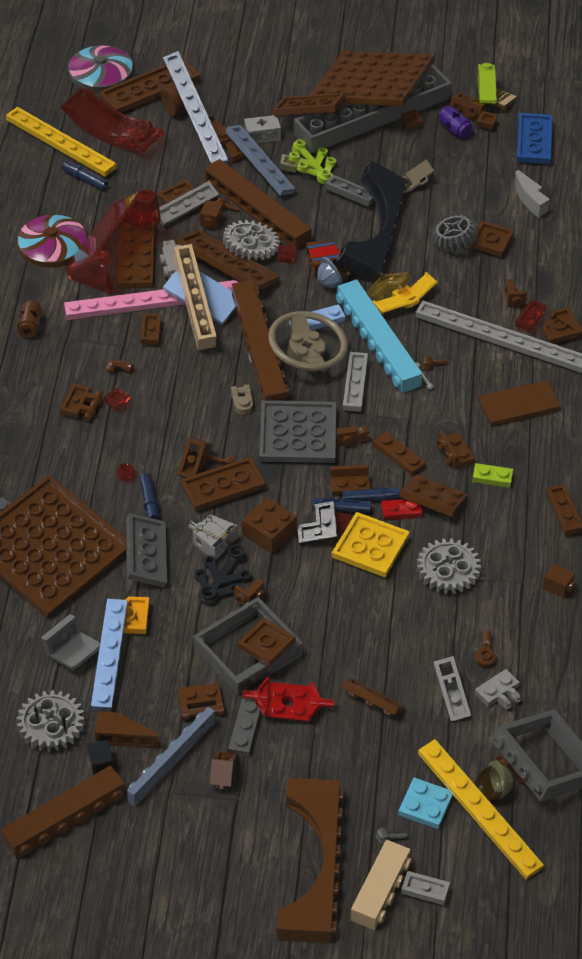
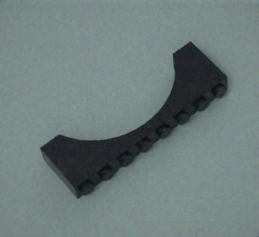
[336,160,407,283]

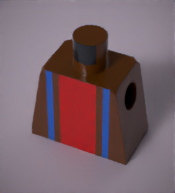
[306,241,341,278]

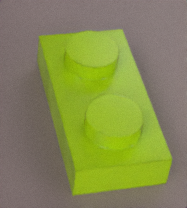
[472,463,513,488]

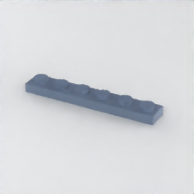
[225,125,296,196]
[127,707,215,807]

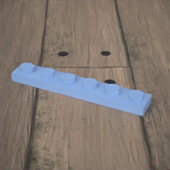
[91,599,128,711]

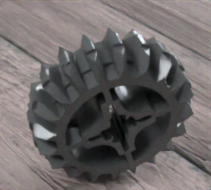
[432,214,479,253]

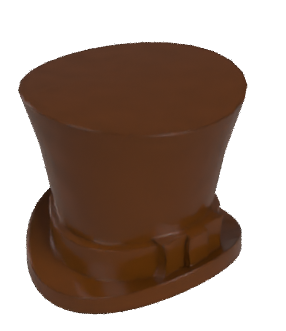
[160,85,185,116]

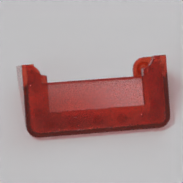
[66,189,161,294]

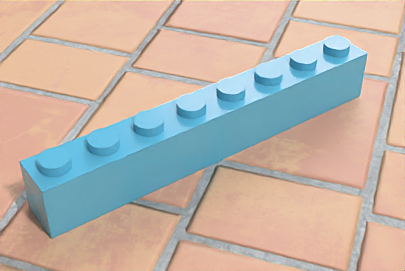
[336,280,422,393]

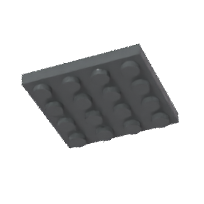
[259,400,336,463]

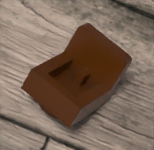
[234,578,265,605]

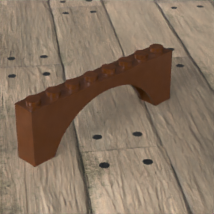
[277,778,343,943]

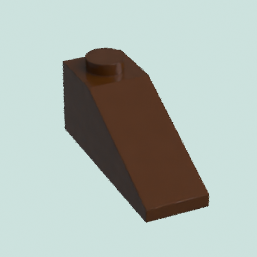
[95,711,159,748]

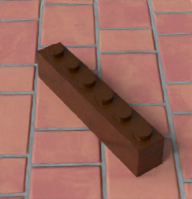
[0,766,125,859]

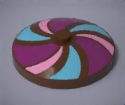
[17,214,87,267]

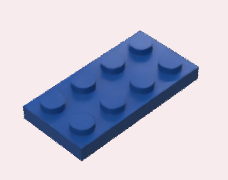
[516,113,552,164]

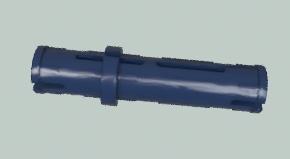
[62,160,109,191]
[139,473,160,520]
[342,486,401,502]
[312,497,371,514]

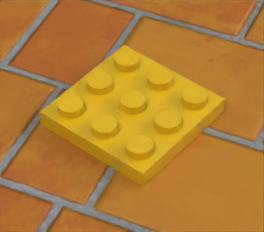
[332,512,410,578]

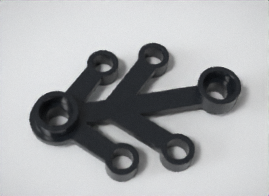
[195,544,251,604]

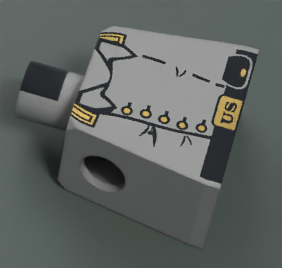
[189,515,238,560]

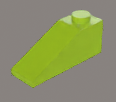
[477,63,496,103]

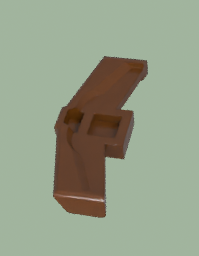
[208,115,246,163]

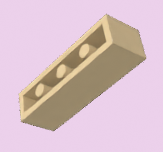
[350,840,412,930]

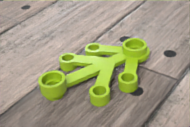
[288,140,336,184]

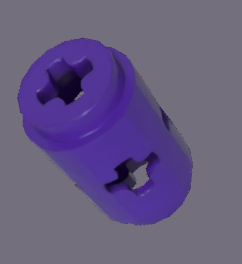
[438,106,473,138]

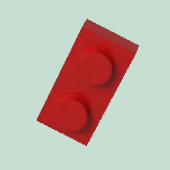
[381,499,422,521]

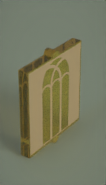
[490,89,517,108]

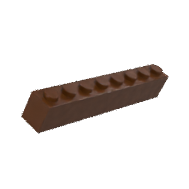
[204,159,311,251]
[232,280,289,401]

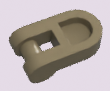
[230,384,253,415]

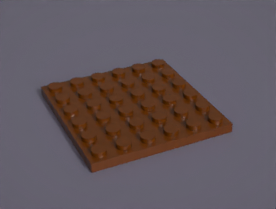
[310,50,434,106]
[0,474,127,618]

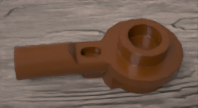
[475,630,496,667]

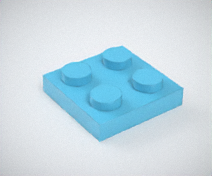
[398,778,453,829]

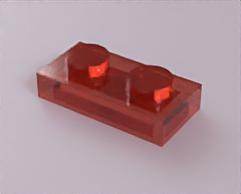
[515,299,547,332]

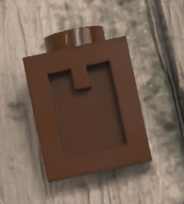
[504,279,526,307]

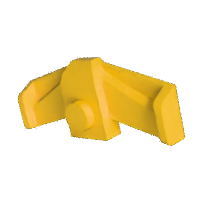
[372,272,438,315]

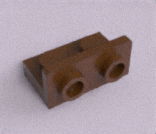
[450,93,489,121]
[436,431,475,470]
[330,465,370,496]

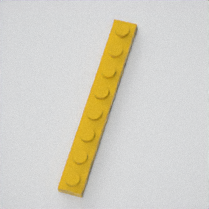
[6,107,116,177]
[418,739,544,880]

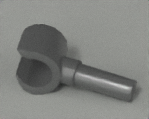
[376,828,407,845]

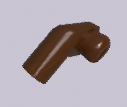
[105,360,134,373]

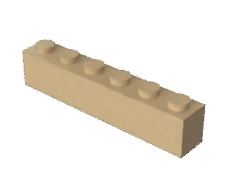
[174,244,216,350]

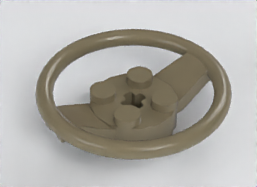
[268,311,348,373]

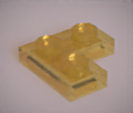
[366,272,412,301]

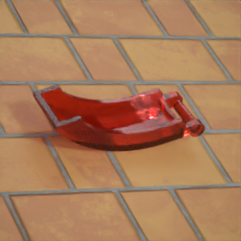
[61,88,164,155]

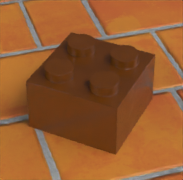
[242,497,297,554]

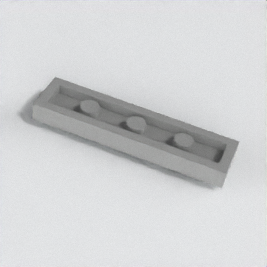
[153,181,219,226]
[343,352,368,412]

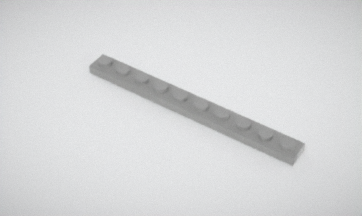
[415,301,582,373]

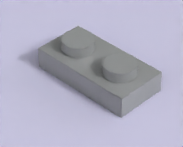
[401,871,450,905]

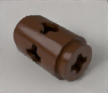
[17,300,42,338]

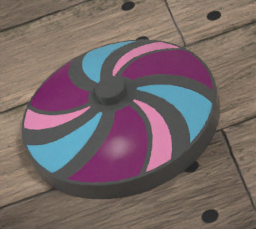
[68,45,133,92]

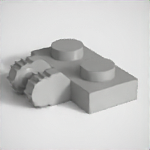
[474,669,521,710]

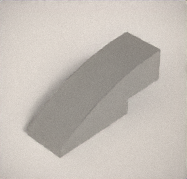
[514,170,550,218]

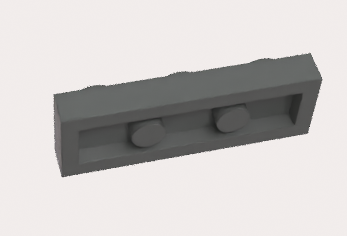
[324,175,374,207]
[228,699,261,757]

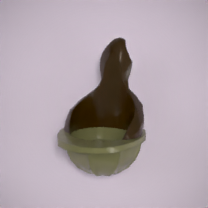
[455,760,514,802]

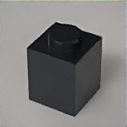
[87,740,113,775]

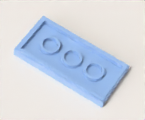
[163,270,236,326]

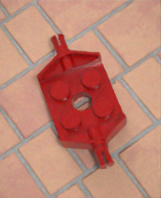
[242,677,334,721]

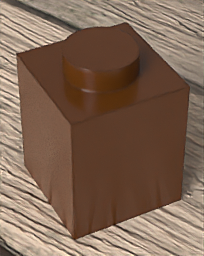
[200,200,223,230]
[543,563,576,599]

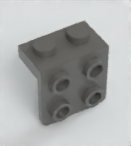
[41,614,100,670]

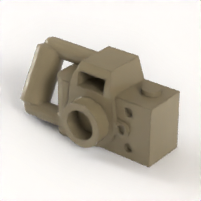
[403,160,434,193]

